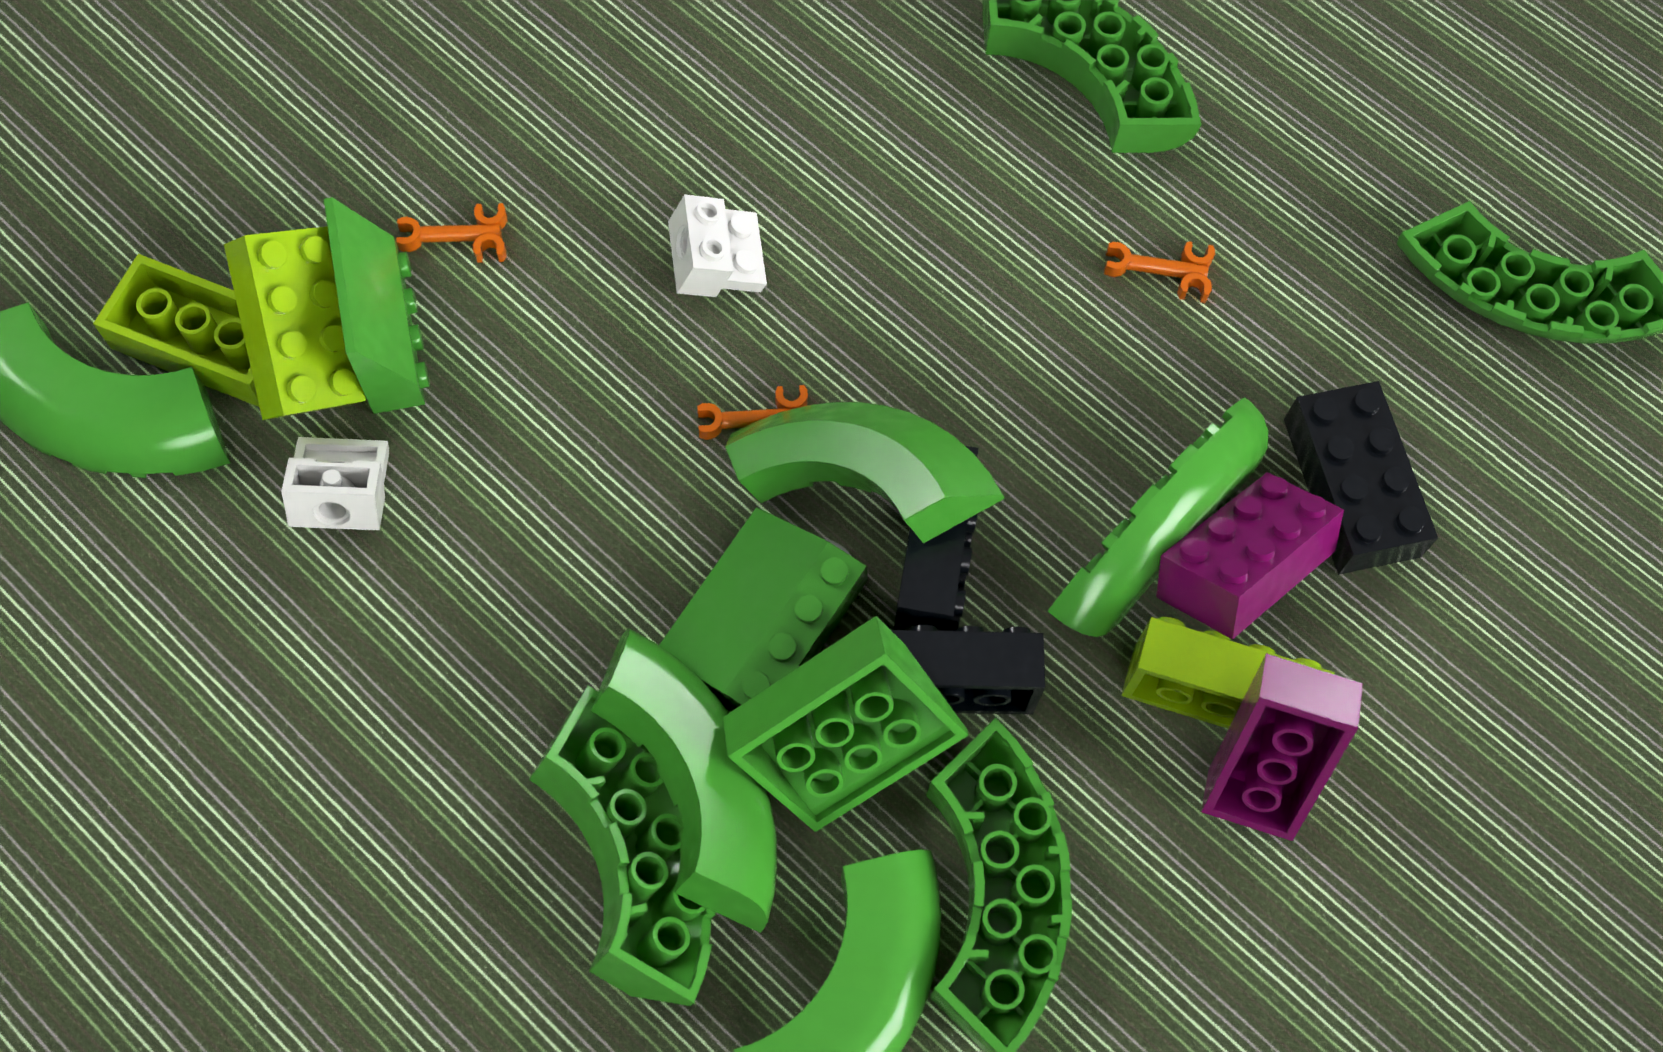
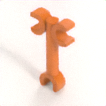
[396,203,507,263]
[1104,241,1215,303]
[697,385,808,440]

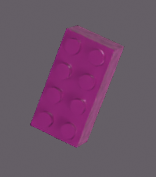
[1156,472,1344,640]
[1201,653,1363,841]

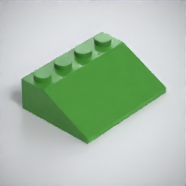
[324,197,430,414]
[659,507,868,708]
[723,616,969,832]

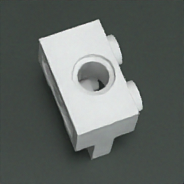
[668,194,767,297]
[281,437,389,530]

